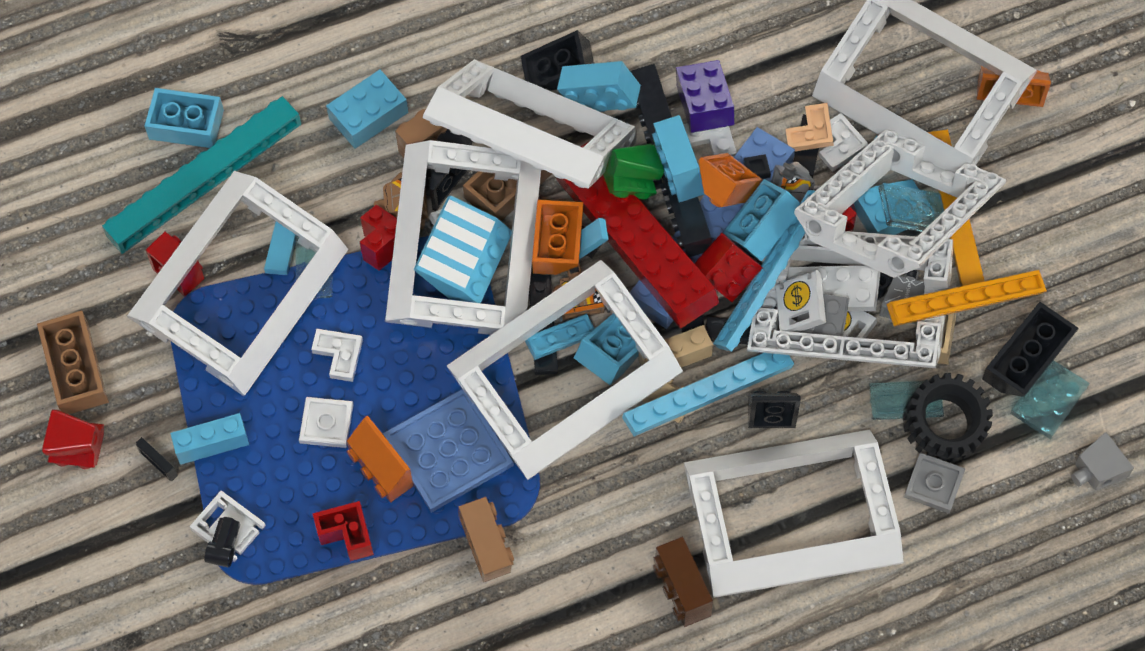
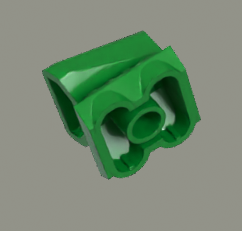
[603,144,664,199]

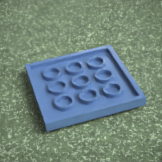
[383,389,514,513]

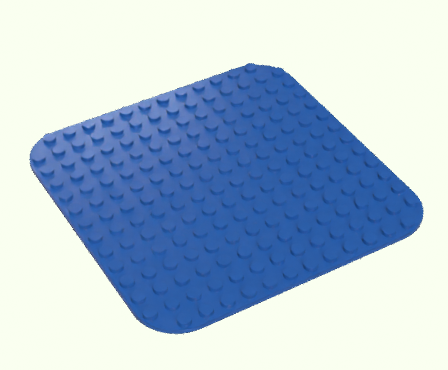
[171,236,540,585]

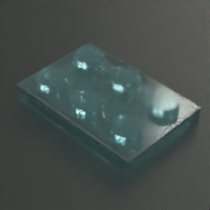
[878,183,944,232]
[1010,361,1090,440]

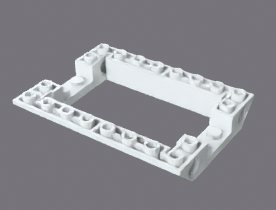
[812,0,1037,174]
[423,59,637,189]
[794,130,1006,278]
[385,140,541,335]
[127,171,348,396]
[747,231,953,368]
[447,260,683,480]
[684,430,904,598]

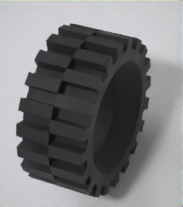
[903,373,993,463]

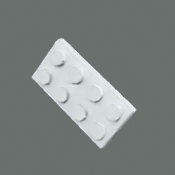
[787,266,880,311]

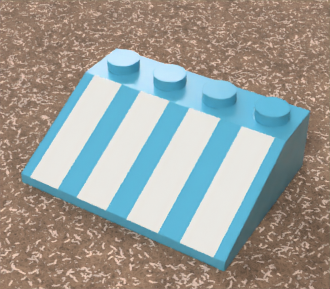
[414,195,512,304]

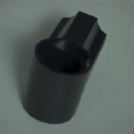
[204,517,240,568]

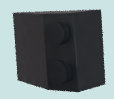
[521,30,594,91]
[429,129,472,211]
[748,390,801,428]

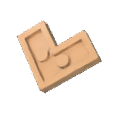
[786,103,834,151]

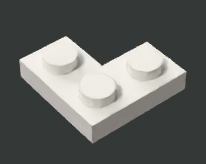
[819,113,869,172]
[683,123,737,157]
[311,329,363,382]

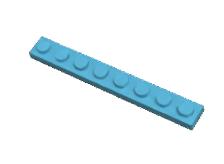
[713,190,815,352]
[622,353,794,436]

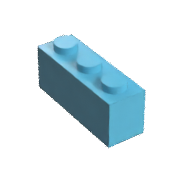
[170,413,249,465]

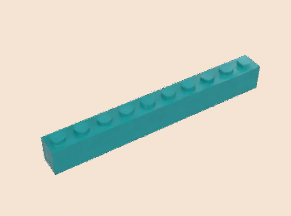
[102,96,301,254]

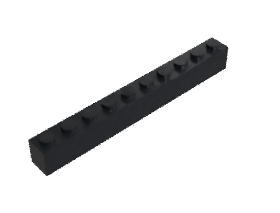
[630,64,712,257]

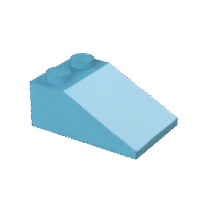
[854,179,935,235]
[574,313,639,385]

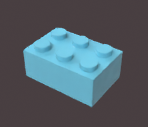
[557,61,641,112]
[326,70,409,149]
[144,88,224,148]
[652,115,704,203]
[723,179,801,261]

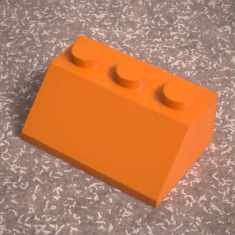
[976,66,1051,107]
[699,153,763,207]
[532,200,583,275]
[347,416,414,503]

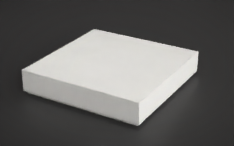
[299,397,353,448]

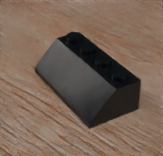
[982,302,1079,397]

